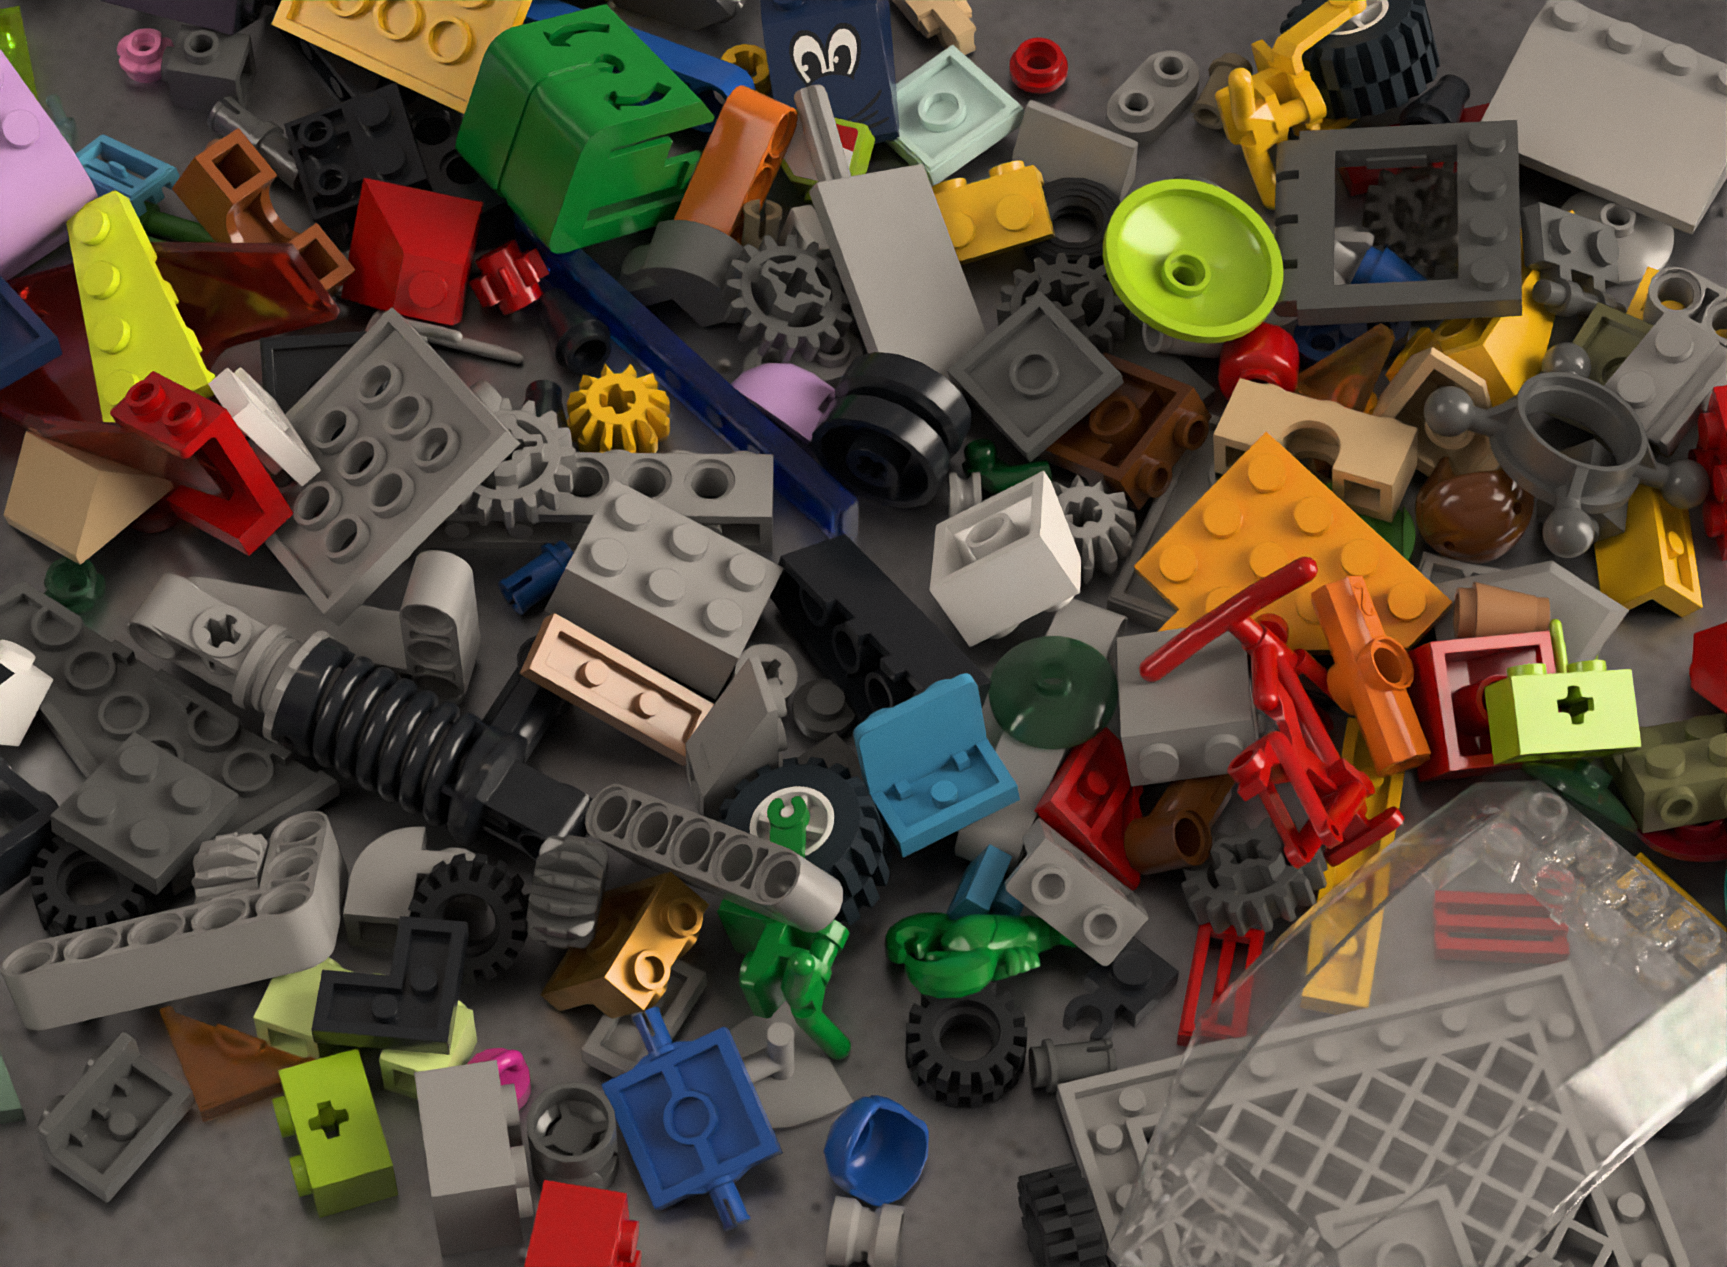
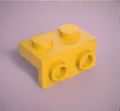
[932,161,1056,265]

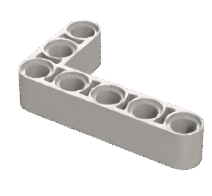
[185,550,481,704]
[0,811,349,1031]

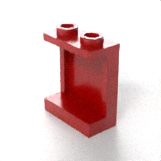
[110,371,294,556]

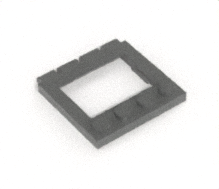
[1273,120,1523,326]

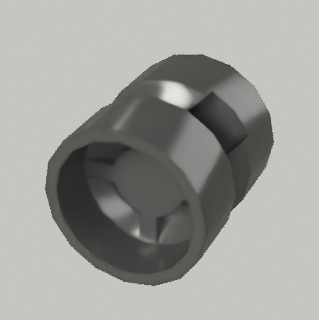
[526,1082,619,1190]

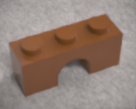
[171,128,355,330]

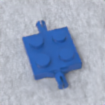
[601,1007,783,1231]

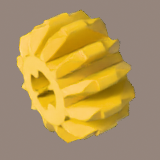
[566,363,670,453]

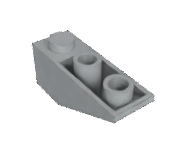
[685,655,788,821]

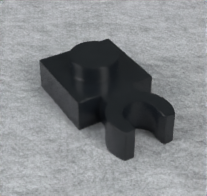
[1063,936,1179,1042]

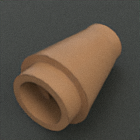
[1453,582,1550,639]

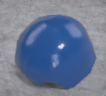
[823,1095,929,1207]

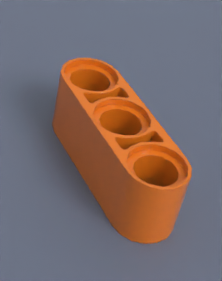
[674,85,798,245]

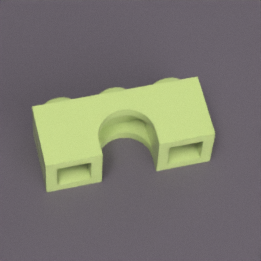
[253,957,477,1100]

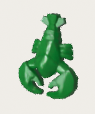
[884,912,1078,998]

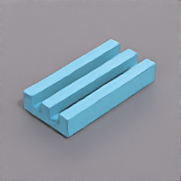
[75,134,180,218]

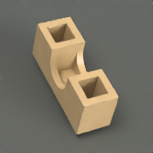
[1213,378,1418,523]

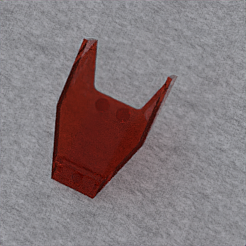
[0,242,341,501]

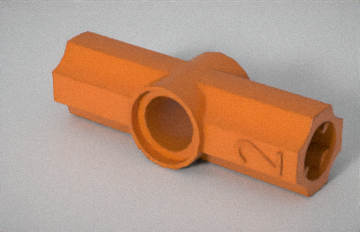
[1311,575,1431,777]

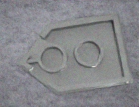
[1434,561,1629,664]

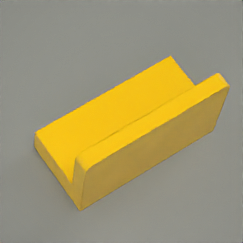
[1594,484,1703,617]

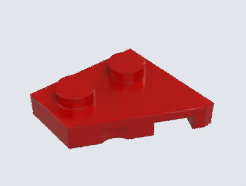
[1034,720,1143,891]

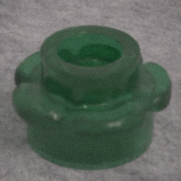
[44,556,106,615]

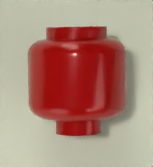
[1218,322,1300,402]

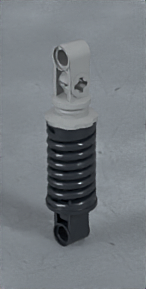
[126,573,593,861]

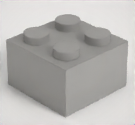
[414,1060,533,1256]

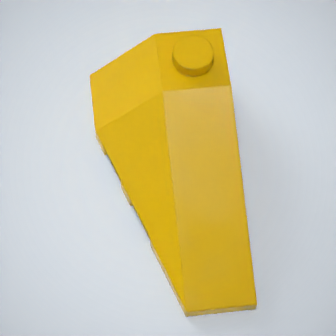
[1385,209,1575,407]

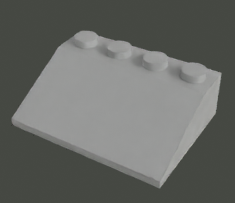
[1481,0,1727,235]

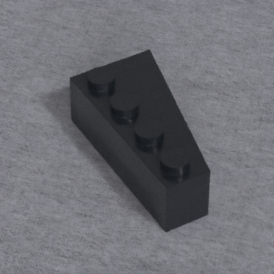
[770,534,992,725]

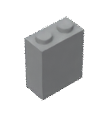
[1116,628,1259,787]

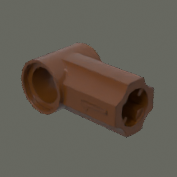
[1124,774,1235,875]

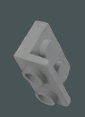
[1005,818,1149,966]

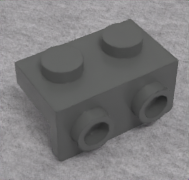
[36,1032,196,1203]

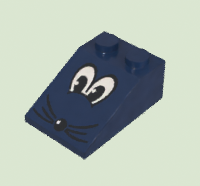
[760,0,900,144]

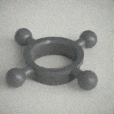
[1424,342,1710,558]

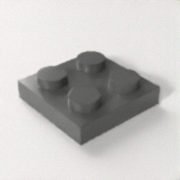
[947,290,1124,463]
[50,732,239,895]

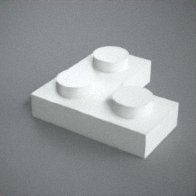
[208,367,321,486]

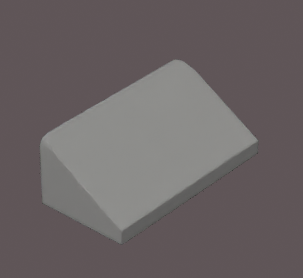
[1012,100,1138,202]

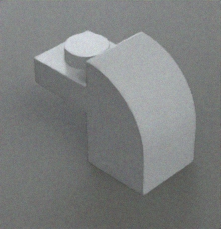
[343,826,488,949]

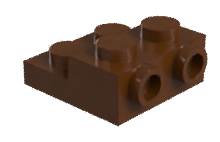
[1039,352,1212,510]

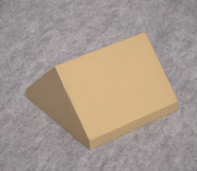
[3,431,174,565]

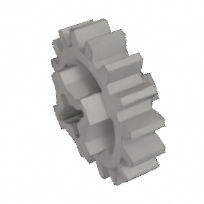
[437,398,577,529]

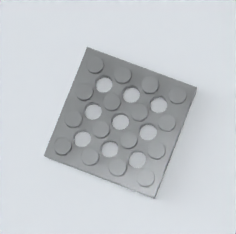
[258,307,520,627]

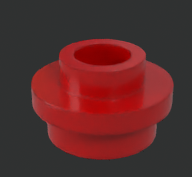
[1009,37,1068,94]

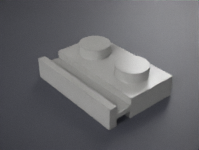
[1604,309,1727,456]

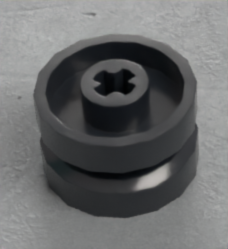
[812,352,971,508]

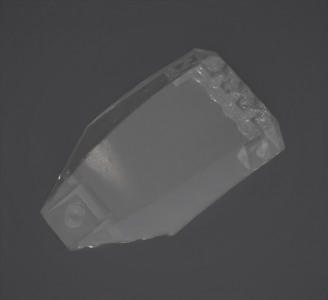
[1106,780,1727,1267]

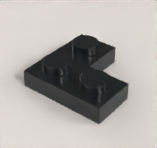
[311,916,469,1055]

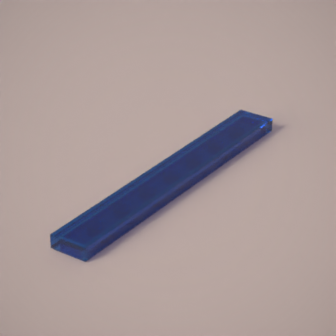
[514,214,859,540]

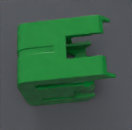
[455,4,714,254]

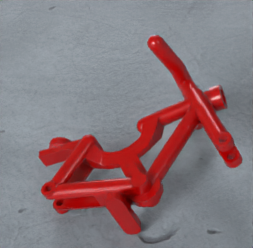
[1139,556,1405,869]

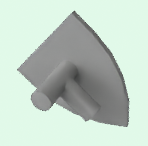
[730,1001,853,1131]

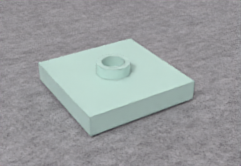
[886,45,1025,186]

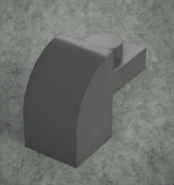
[613,220,743,328]

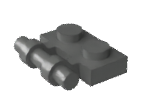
[1520,202,1627,323]

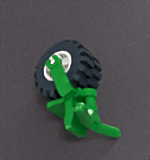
[717,757,892,1060]

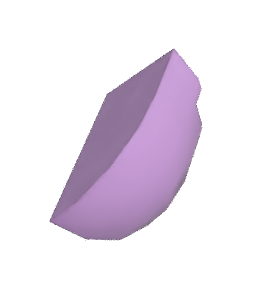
[728,362,836,445]

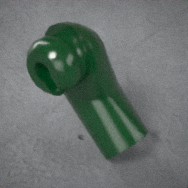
[962,439,1052,495]

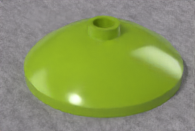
[1103,179,1283,344]

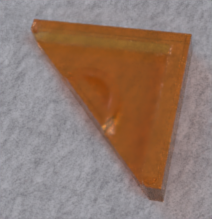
[1295,323,1395,479]
[159,1006,316,1122]

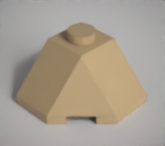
[1372,347,1500,477]

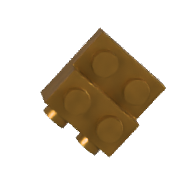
[540,871,709,1019]

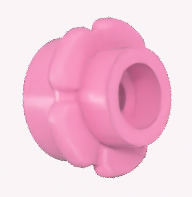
[116,28,174,83]

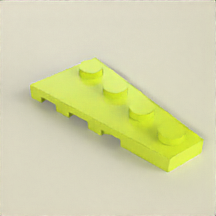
[66,190,216,437]

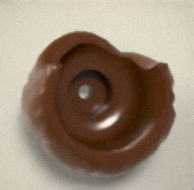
[1415,456,1535,565]

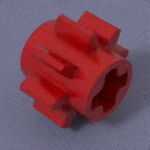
[469,240,550,315]

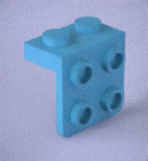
[853,673,1020,857]

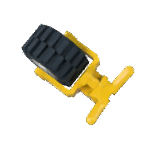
[1215,0,1440,210]

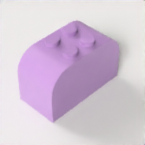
[0,49,98,281]

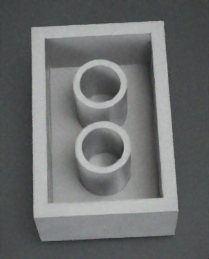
[544,479,784,700]

